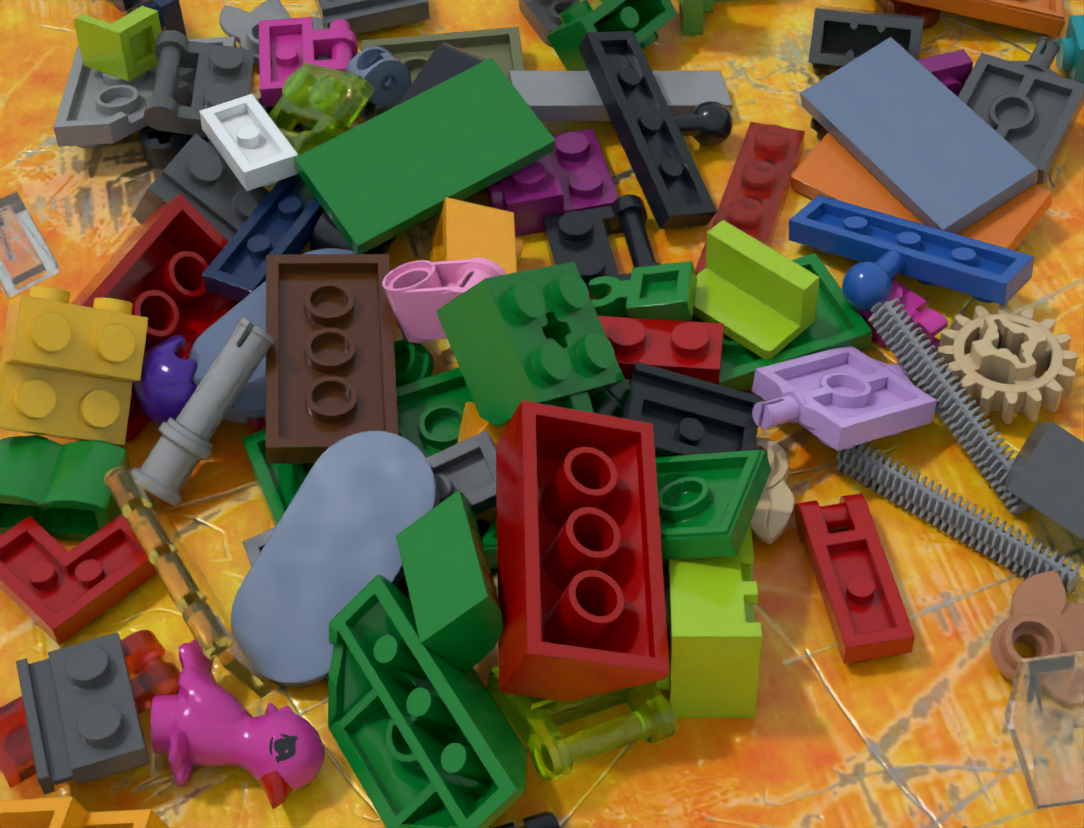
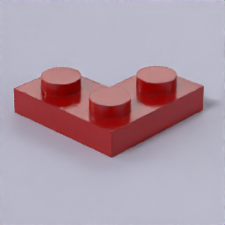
[0,513,168,645]

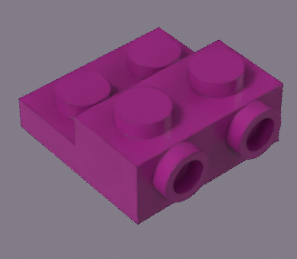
[487,129,619,237]

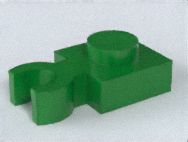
[589,261,697,321]

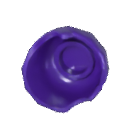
[133,335,198,428]

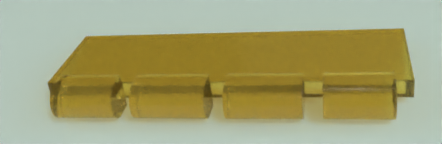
[104,466,273,698]

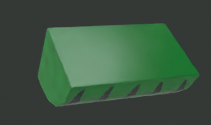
[396,490,504,671]

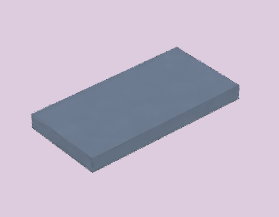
[800,37,1038,234]

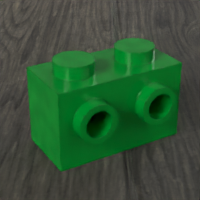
[546,0,678,71]

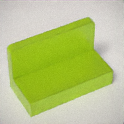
[693,220,820,360]

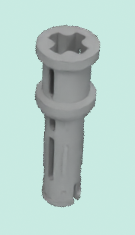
[128,317,277,507]

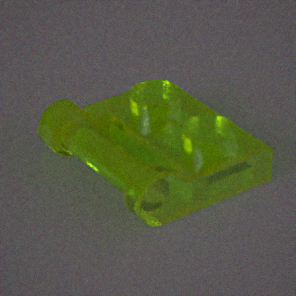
[269,63,375,156]
[487,666,677,782]

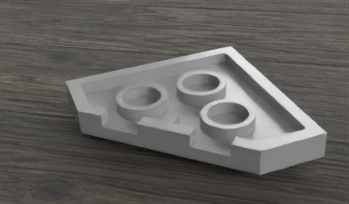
[53,36,237,149]

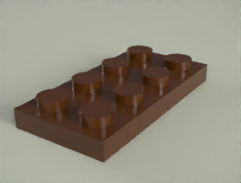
[266,254,399,464]

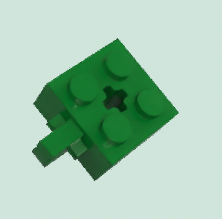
[436,262,625,426]

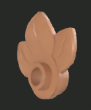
[990,570,1084,704]

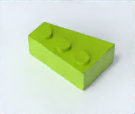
[655,522,762,718]

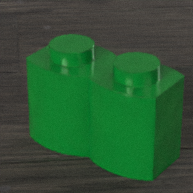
[0,435,133,542]

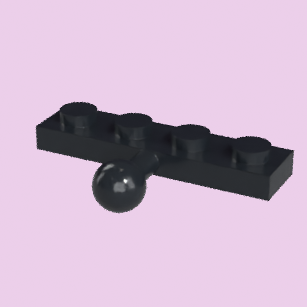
[578,31,733,230]

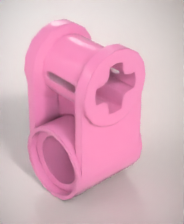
[382,257,506,343]

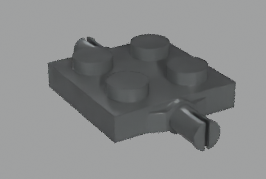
[958,37,1084,184]

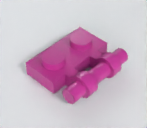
[259,17,358,107]

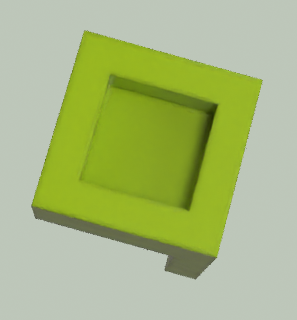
[74,6,162,82]

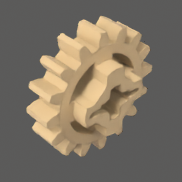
[936,303,1078,424]

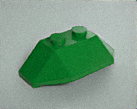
[328,574,527,828]

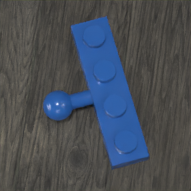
[789,195,1034,311]

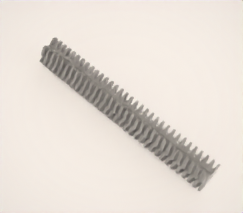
[868,298,1034,516]
[836,443,1082,597]

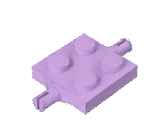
[752,346,937,451]

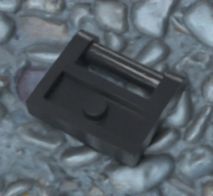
[542,195,661,300]

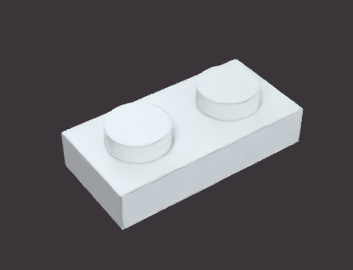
[199,94,298,191]

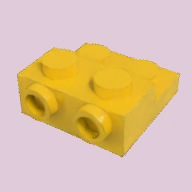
[0,286,148,446]

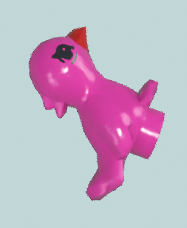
[151,635,325,809]

